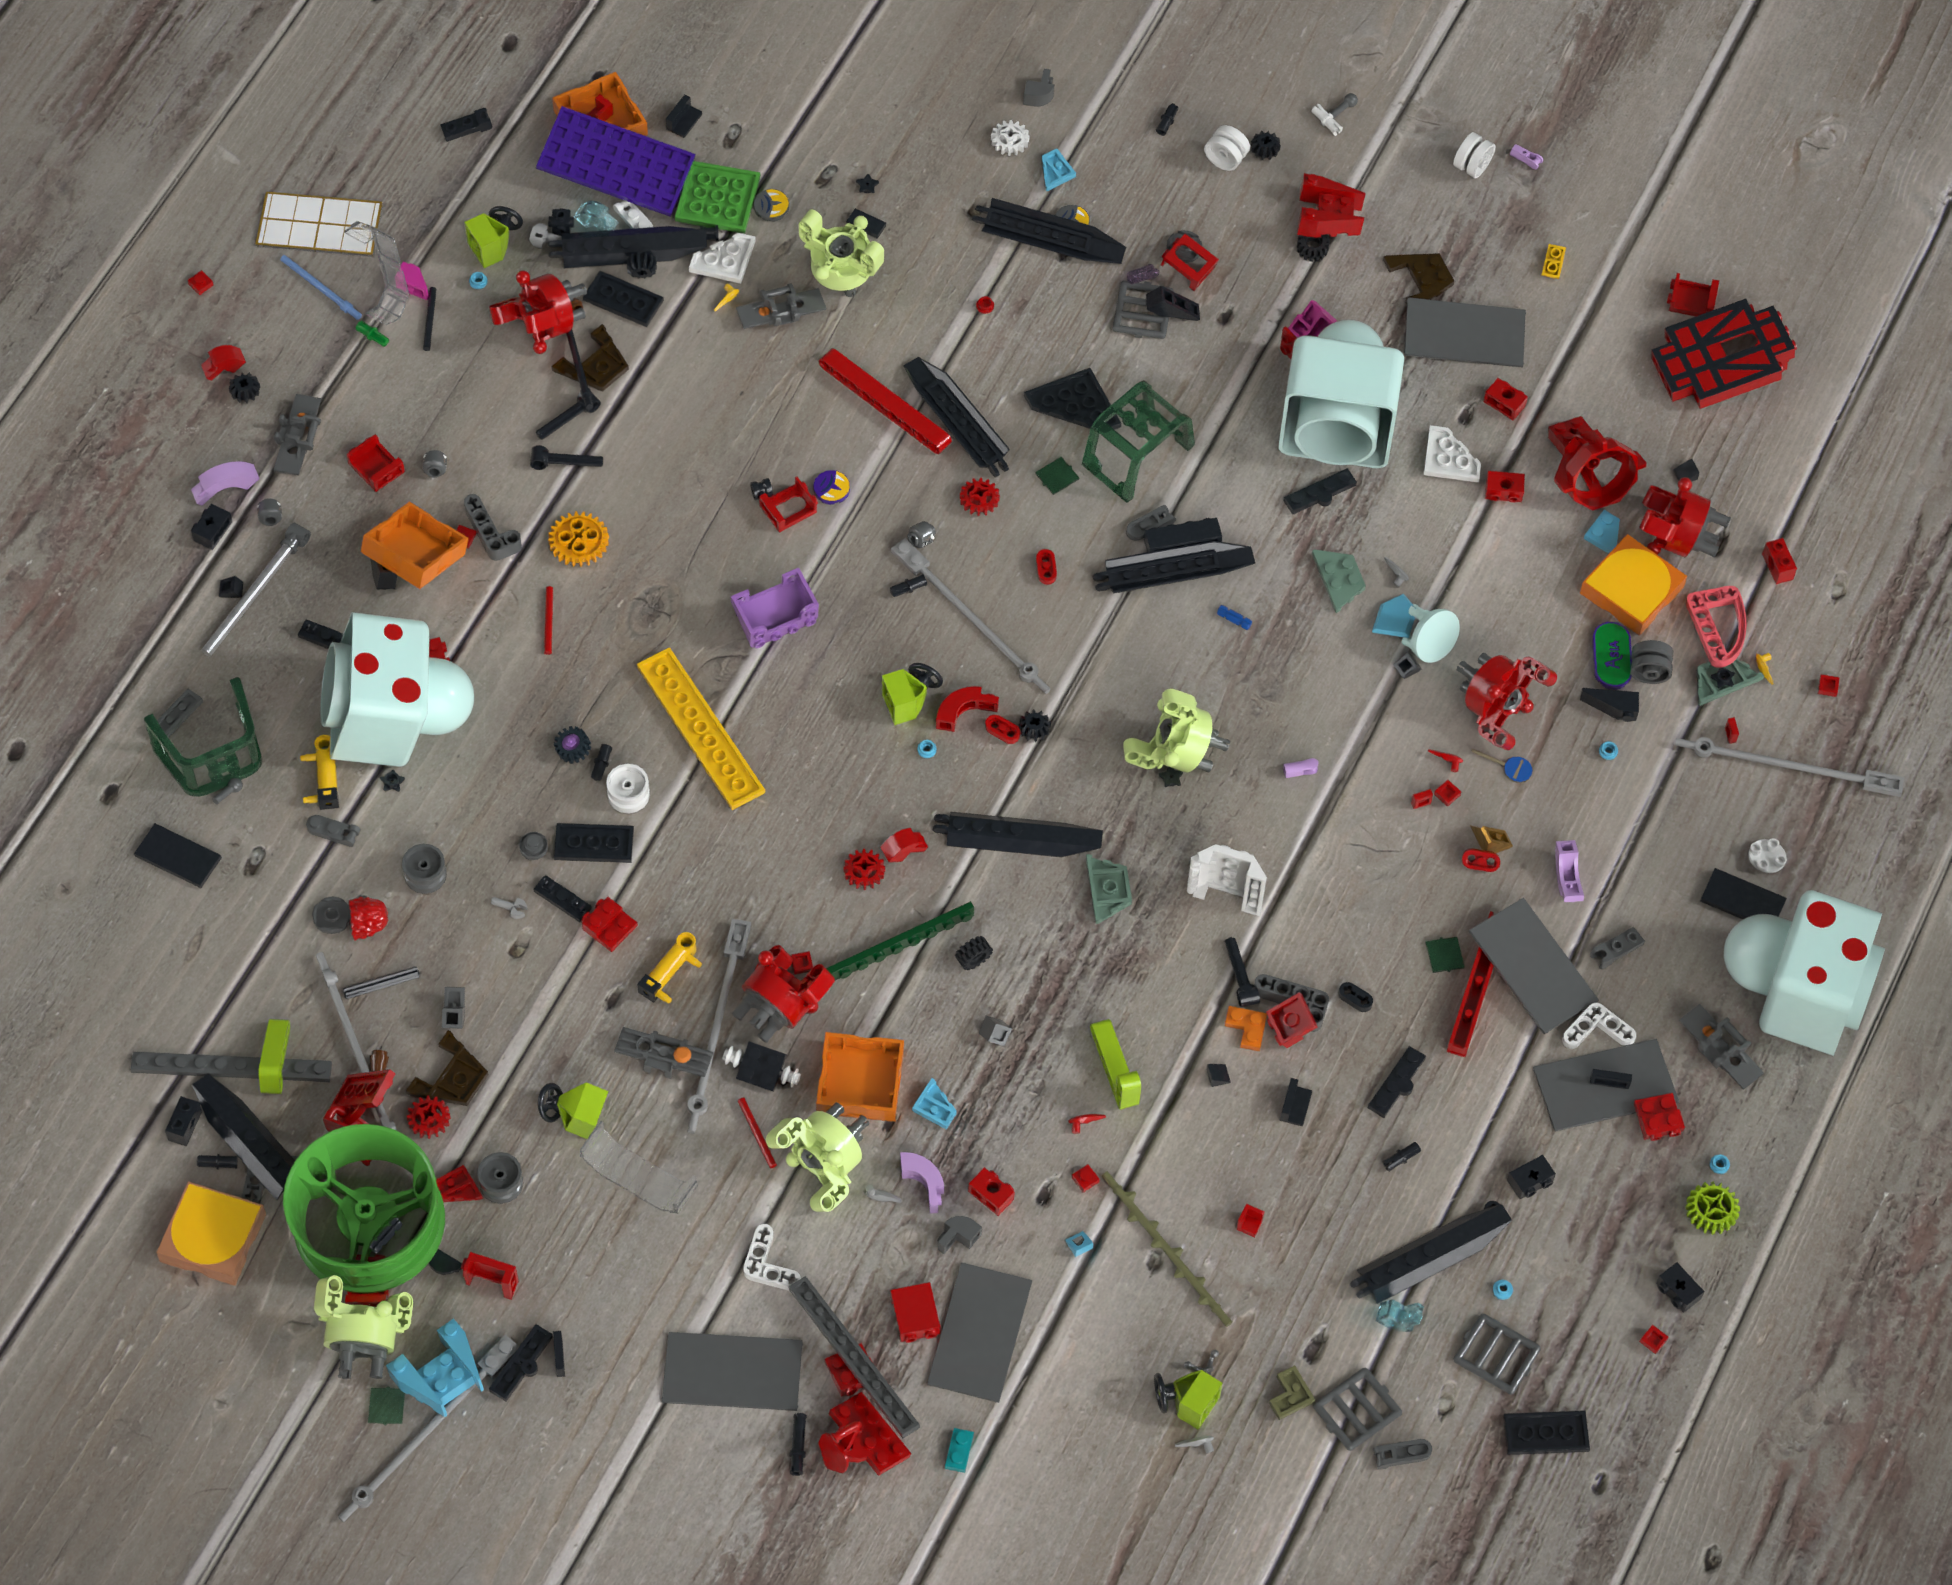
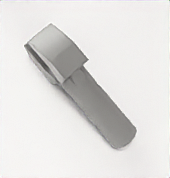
[491,897,528,919]

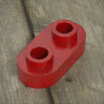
[1036,549,1057,585]
[985,714,1020,744]
[1462,848,1500,872]

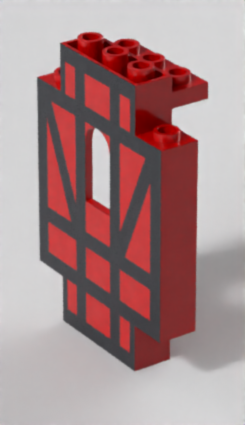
[1651,299,1797,409]

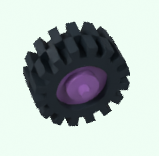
[554,726,591,764]

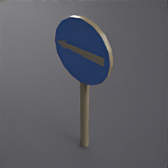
[1471,749,1533,783]

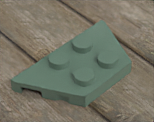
[1312,550,1366,613]
[1696,658,1764,706]
[1086,854,1132,924]

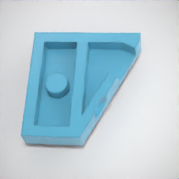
[1042,148,1076,191]
[1584,510,1620,554]
[912,1078,957,1129]

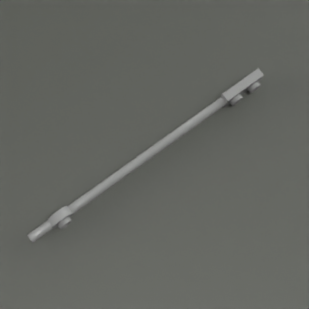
[891,538,1051,694]
[1675,737,1904,797]
[687,919,751,1134]
[316,952,397,1131]
[338,1335,519,1522]

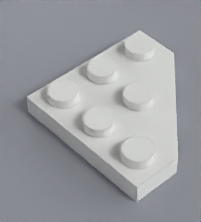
[689,233,756,284]
[1424,425,1481,483]

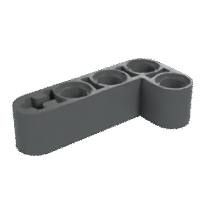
[464,494,522,561]
[1254,974,1329,1032]

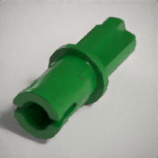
[356,320,389,347]

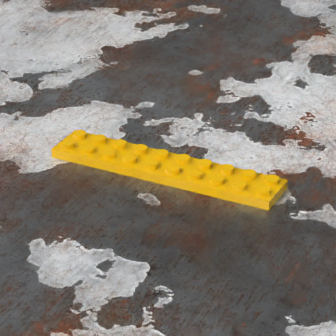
[637,647,765,810]

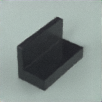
[666,94,702,138]
[1280,1078,1312,1126]

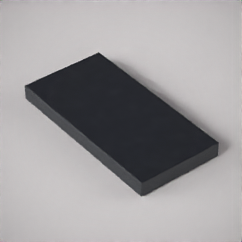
[583,271,664,327]
[134,823,222,888]
[554,823,634,863]
[1700,868,1787,920]
[1503,1410,1590,1455]

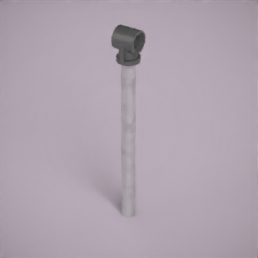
[201,523,311,657]

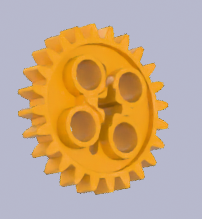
[548,511,609,567]

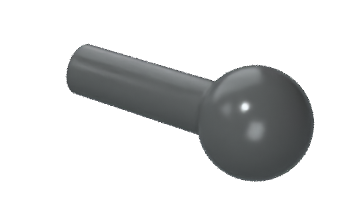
[1330,93,1358,119]
[212,778,243,804]

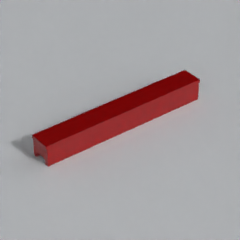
[1447,911,1494,1058]

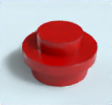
[976,296,994,314]

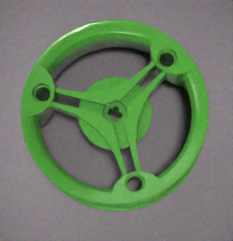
[283,1124,445,1293]

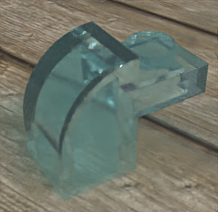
[574,200,619,231]
[1376,1299,1424,1332]

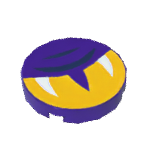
[813,470,850,505]

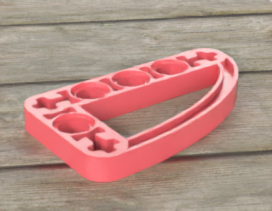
[1686,586,1747,668]

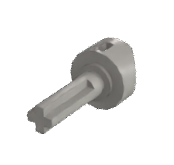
[529,223,562,249]

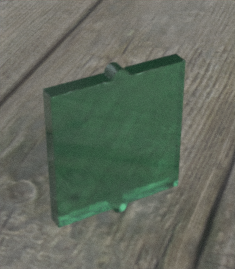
[1035,457,1079,495]
[1426,937,1465,973]
[368,1386,405,1426]

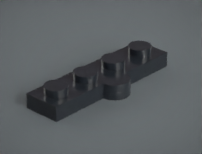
[1283,468,1357,515]
[1367,1046,1426,1118]
[489,1324,553,1402]

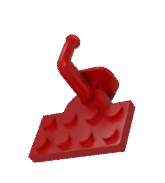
[323,1069,396,1166]
[818,1392,912,1476]

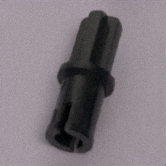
[1156,103,1179,136]
[890,574,927,597]
[591,744,612,781]
[1382,1142,1421,1172]
[197,1154,238,1170]

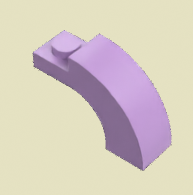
[1555,840,1584,902]
[900,1152,944,1213]

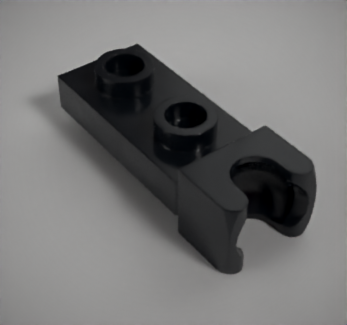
[440,108,493,142]

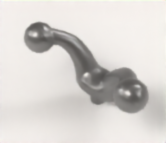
[1184,1350,1219,1375]

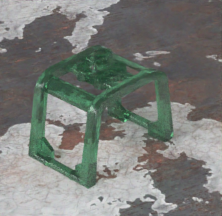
[1081,380,1195,503]
[144,677,262,797]

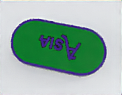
[1592,622,1632,690]

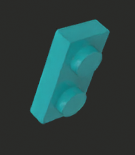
[945,1428,974,1473]

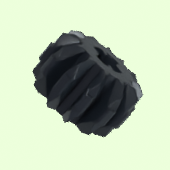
[1251,130,1281,160]
[627,252,657,279]
[229,372,261,403]
[1018,709,1051,743]

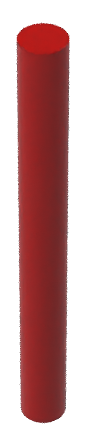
[544,586,553,655]
[738,1097,777,1168]

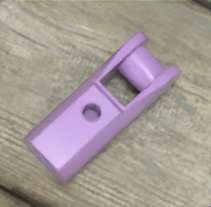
[1510,144,1543,170]
[1283,758,1318,778]

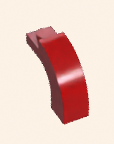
[936,686,999,732]

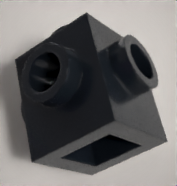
[548,208,574,236]

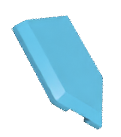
[1372,593,1416,638]

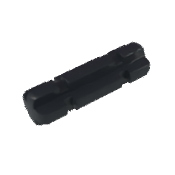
[369,1217,402,1253]

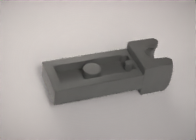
[1590,927,1645,969]

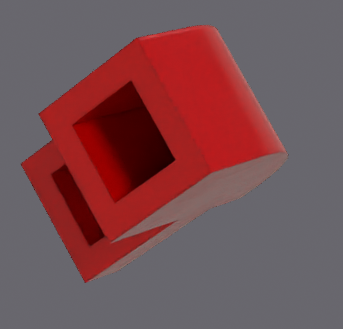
[201,345,246,381]
[880,828,928,862]

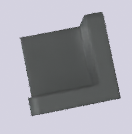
[979,1015,1012,1046]

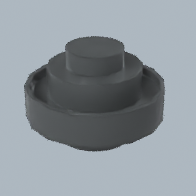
[519,832,548,860]

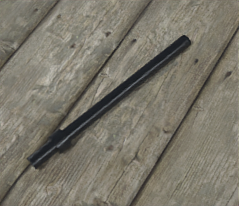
[566,329,593,410]

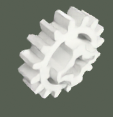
[991,120,1029,156]

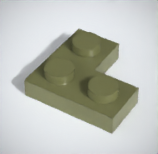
[1269,1365,1315,1420]

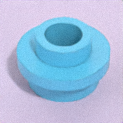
[469,272,488,289]
[917,740,937,758]
[1599,741,1618,760]
[1710,1154,1730,1174]
[1493,1280,1513,1300]

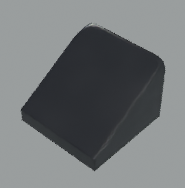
[1673,459,1699,481]
[219,576,244,598]
[1393,653,1422,679]
[1206,1064,1231,1087]

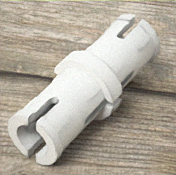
[1312,104,1343,136]

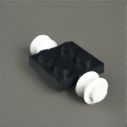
[723,1041,801,1092]

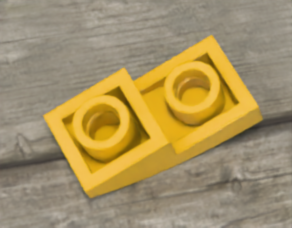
[1541,244,1566,279]

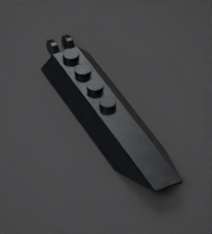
[972,198,1127,264]
[548,226,707,269]
[903,357,1010,478]
[1092,541,1255,594]
[933,812,1103,858]
[192,1074,295,1201]
[1350,1204,1512,1304]

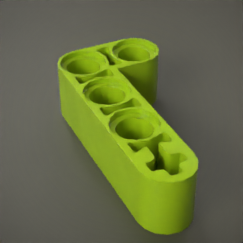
[259,1019,290,1094]

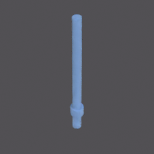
[280,255,362,320]

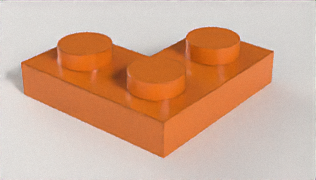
[1225,1006,1267,1052]

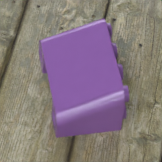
[731,568,819,648]

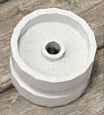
[1204,125,1250,171]
[1453,132,1496,178]
[606,764,650,814]

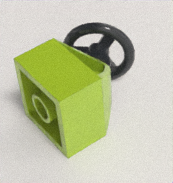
[465,206,523,268]
[882,663,943,725]
[538,1082,608,1139]
[1154,1370,1223,1430]

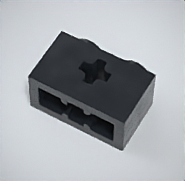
[191,504,232,550]
[165,1096,202,1146]
[1507,1155,1556,1199]
[1656,1262,1705,1313]

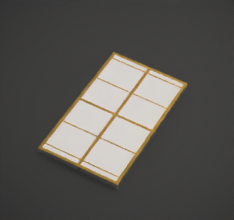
[255,192,383,257]

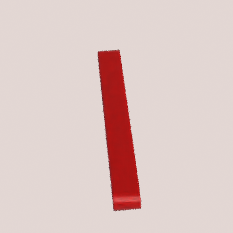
[819,348,952,454]

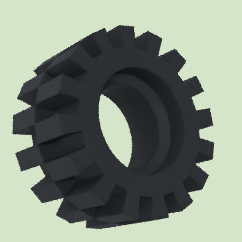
[1297,234,1330,262]
[955,936,993,971]

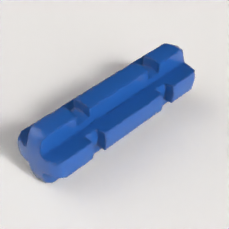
[1217,605,1252,630]

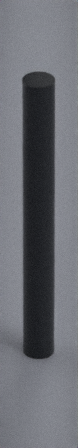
[423,287,437,351]

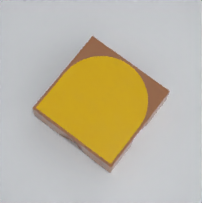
[156,1181,266,1286]

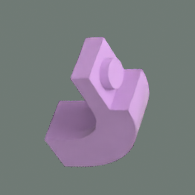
[191,462,260,505]

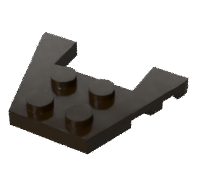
[1383,253,1454,304]
[551,324,629,392]
[406,1030,489,1106]

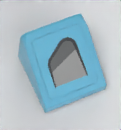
[1065,1231,1093,1257]

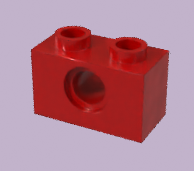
[1483,378,1528,421]
[1485,471,1525,503]
[1762,538,1797,584]
[968,1167,1015,1216]

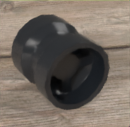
[750,478,773,500]

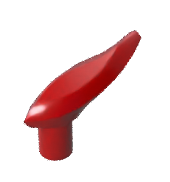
[1428,749,1463,772]
[1068,1114,1106,1134]

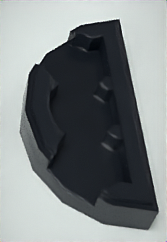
[429,1249,462,1275]

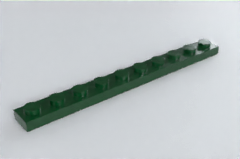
[801,901,974,981]

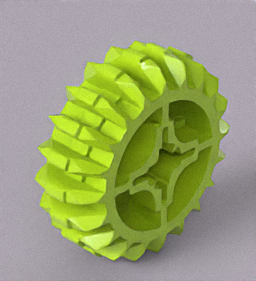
[1685,1181,1740,1235]

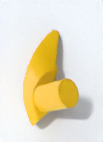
[714,284,739,312]
[1756,653,1774,685]

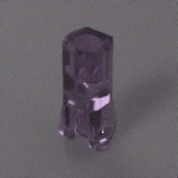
[1127,264,1160,285]

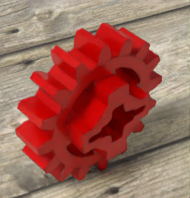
[960,478,1000,516]
[843,849,885,890]
[407,1096,451,1139]

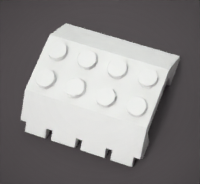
[1187,844,1267,916]

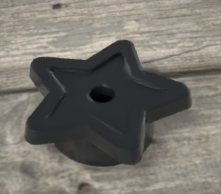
[856,174,879,193]
[1711,667,1735,688]
[1159,767,1183,787]
[380,770,405,792]

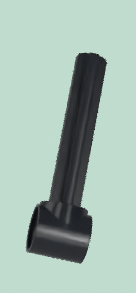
[536,392,601,440]
[530,445,603,470]
[1225,937,1260,1008]

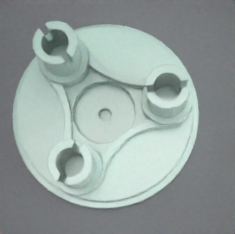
[1402,604,1460,663]

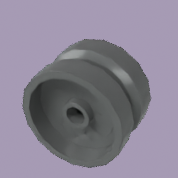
[1630,640,1674,684]
[402,843,447,894]
[477,1152,524,1204]

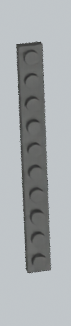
[130,1051,332,1082]
[789,1276,920,1439]

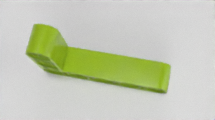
[1090,1019,1141,1110]

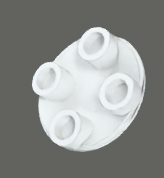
[1748,838,1787,873]

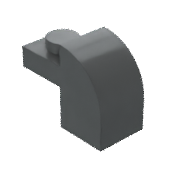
[1023,69,1055,107]
[442,987,465,1029]
[937,1216,982,1254]

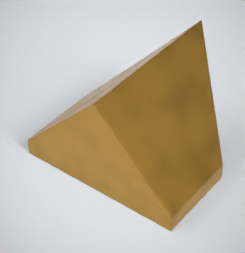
[1470,825,1513,853]

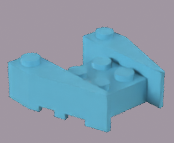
[386,1318,484,1417]

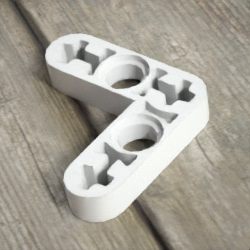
[1562,1003,1636,1049]
[744,1224,801,1291]

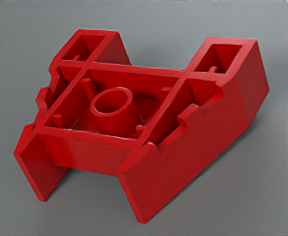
[1297,173,1366,238]

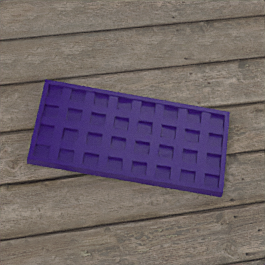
[536,106,696,217]

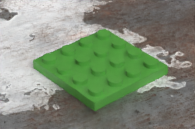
[675,161,761,234]

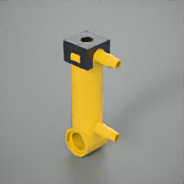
[300,735,339,810]
[637,932,702,1003]

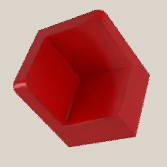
[587,94,613,121]
[1237,1204,1265,1238]

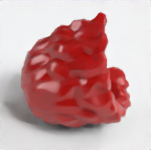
[349,897,388,941]

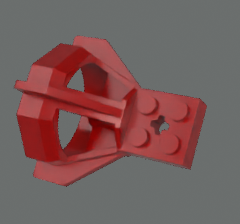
[1548,416,1647,511]

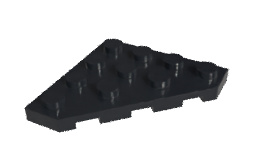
[1024,368,1122,433]

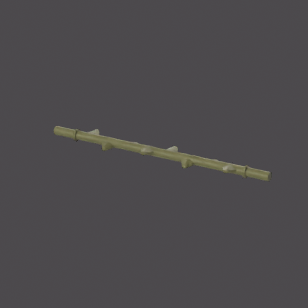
[1102,1171,1232,1327]

